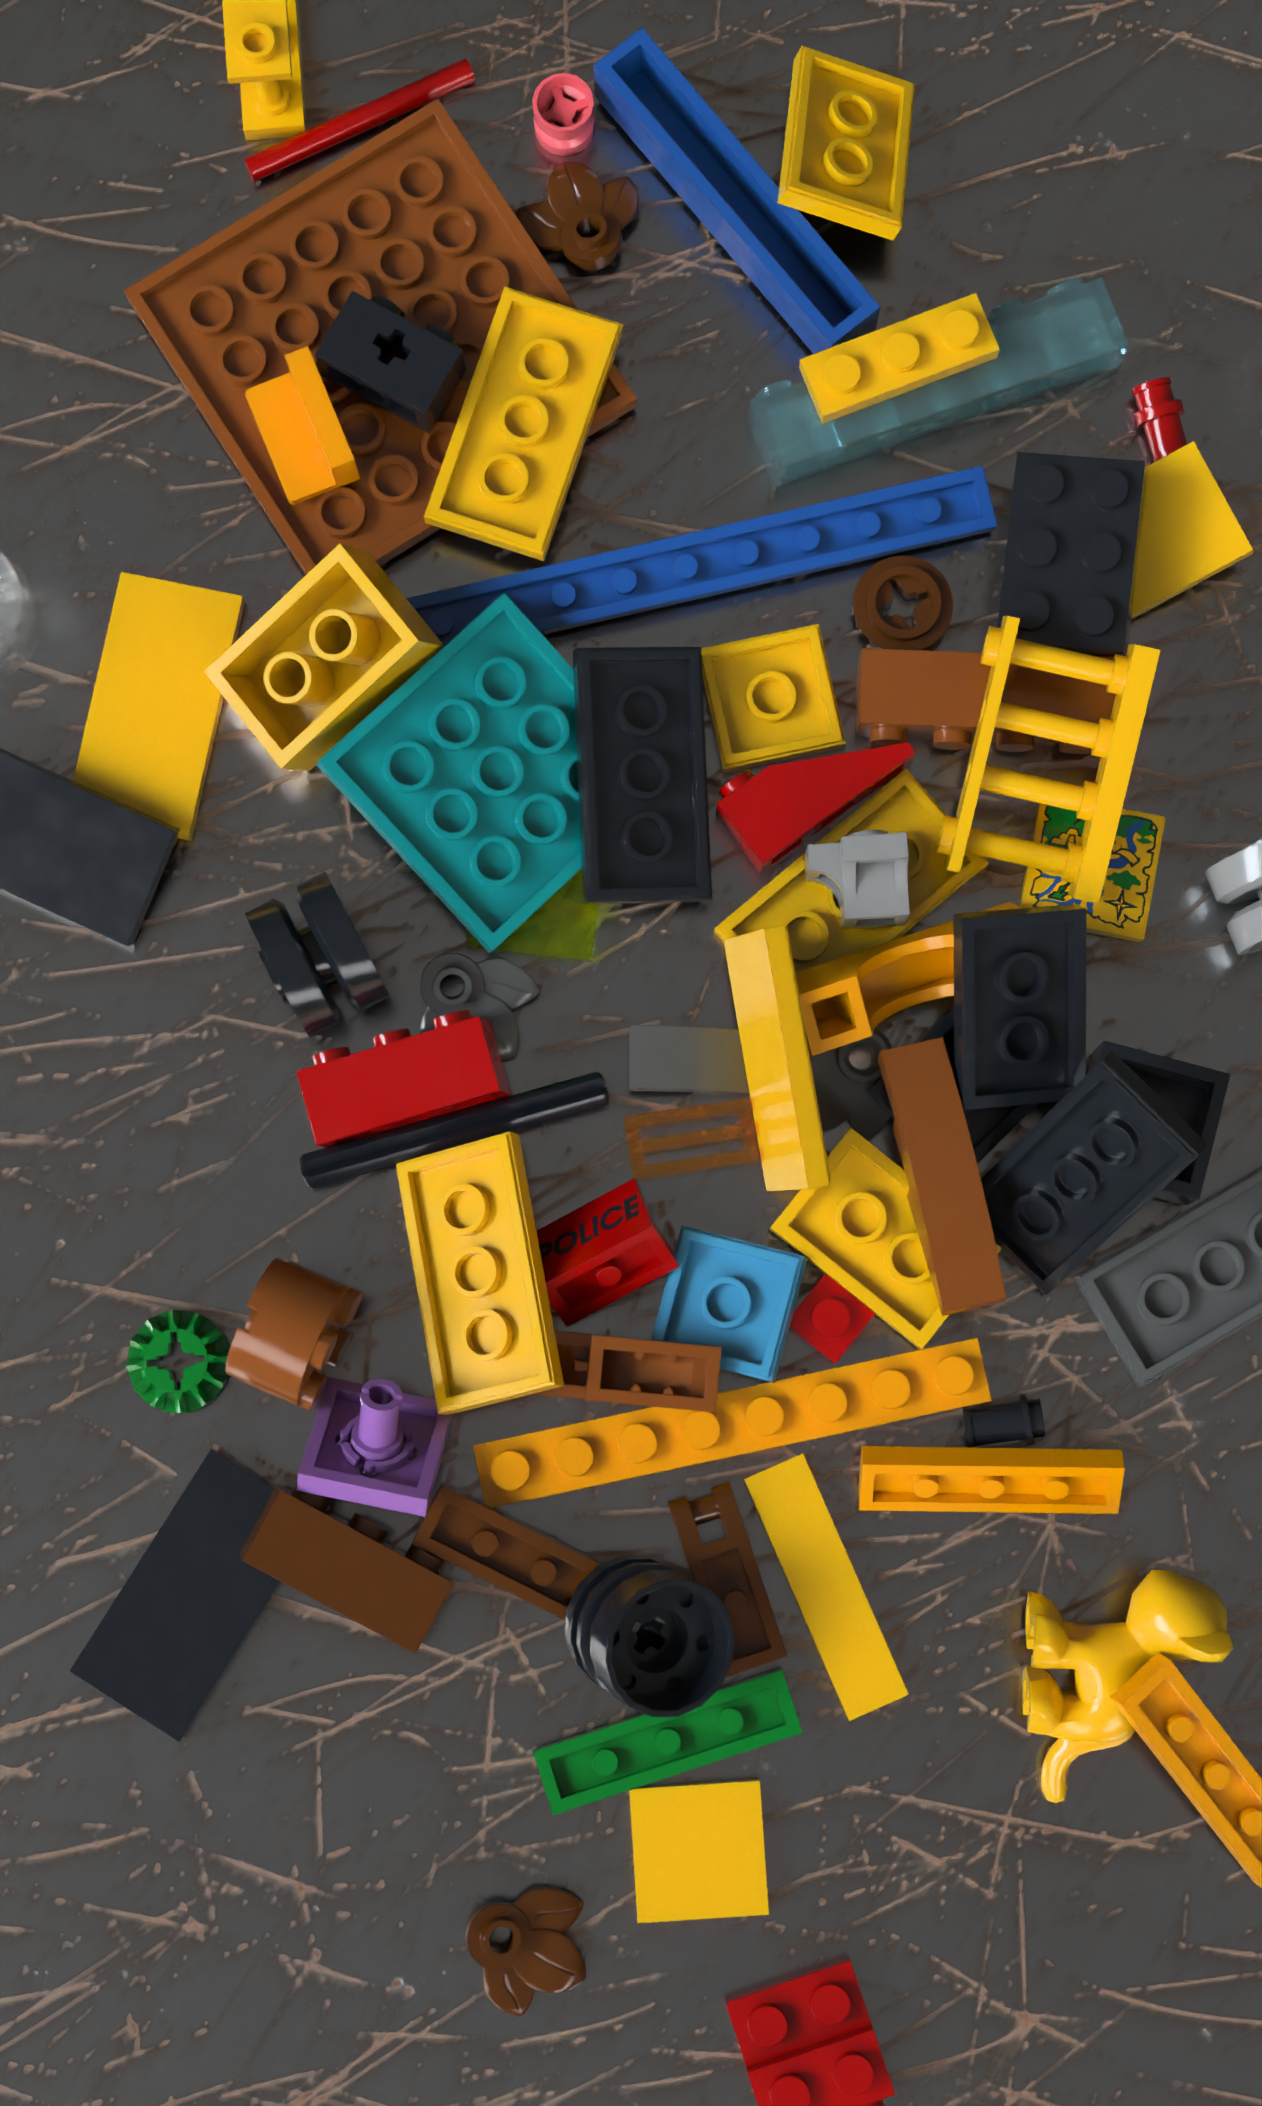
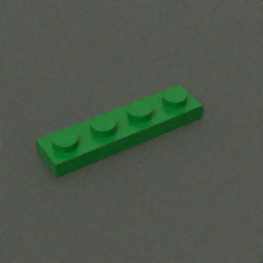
[533,1668,803,1815]

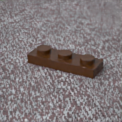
[412,1482,603,1621]

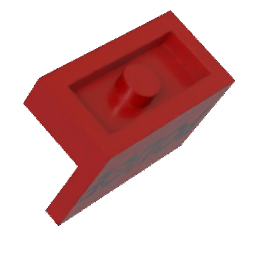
[537,1178,679,1326]

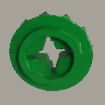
[125,1310,229,1413]

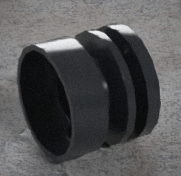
[564,1556,735,1717]

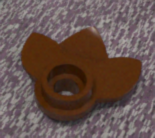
[516,162,639,270]
[465,1887,586,2017]

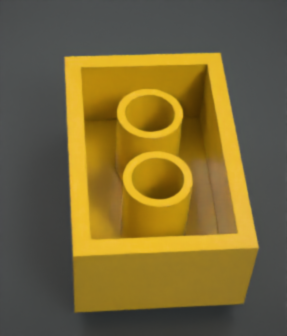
[204,543,444,771]

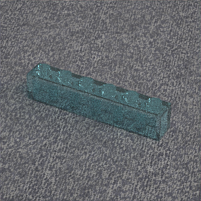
[747,277,1129,488]

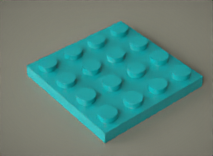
[316,593,582,953]

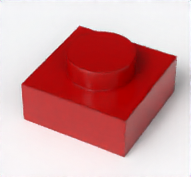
[789,1273,875,1364]

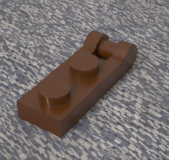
[667,1481,788,1677]

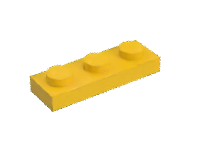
[799,293,1000,424]

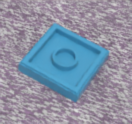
[651,1225,808,1383]

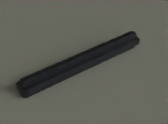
[299,1072,609,1188]

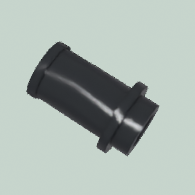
[962,1394,1045,1447]

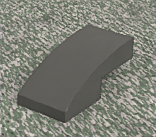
[629,1024,750,1095]

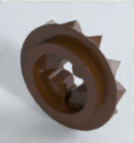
[853,556,953,650]

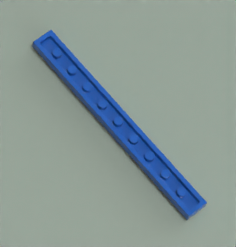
[406,466,997,646]

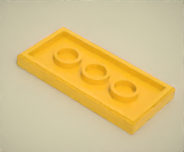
[424,286,623,561]
[73,572,245,841]
[714,768,989,973]
[723,925,831,1191]
[396,1131,564,1415]

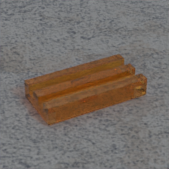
[624,1097,760,1181]

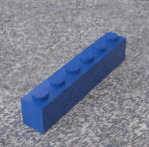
[594,27,880,354]

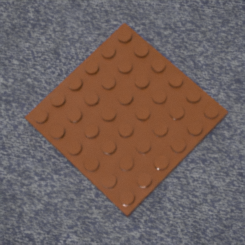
[123,98,637,575]

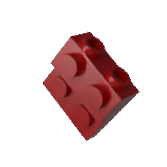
[725,1956,895,2106]

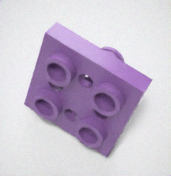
[297,1377,453,1517]

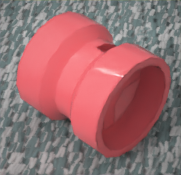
[532,73,595,157]

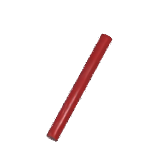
[244,58,476,182]

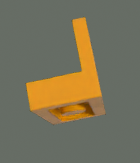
[245,346,360,505]

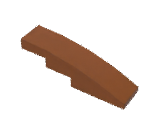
[878,1037,1006,1316]
[534,1330,722,1413]

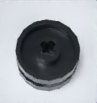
[245,872,390,1038]

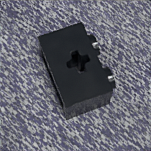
[315,291,466,434]

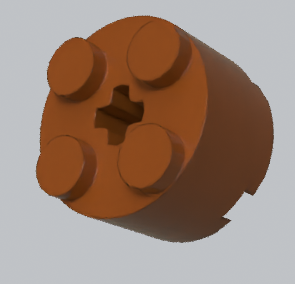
[225,1258,363,1412]

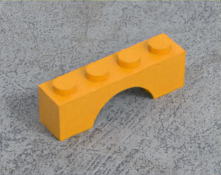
[796,901,1022,1056]

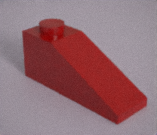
[716,742,916,875]

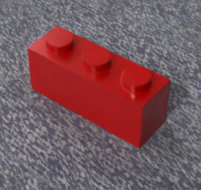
[296,1010,511,1148]

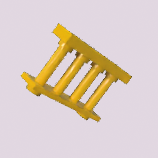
[222,0,306,141]
[936,616,1161,904]

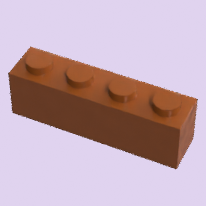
[855,648,1115,754]

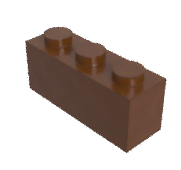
[240,1483,454,1654]

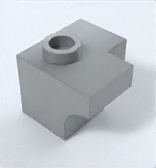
[805,830,910,929]

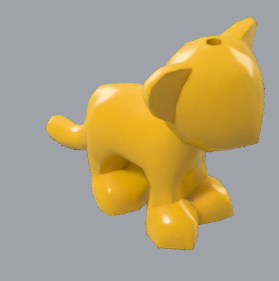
[1022,1570,1234,1803]

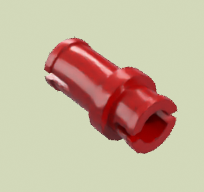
[1131,377,1187,462]

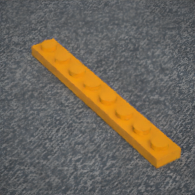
[473,1338,992,1508]

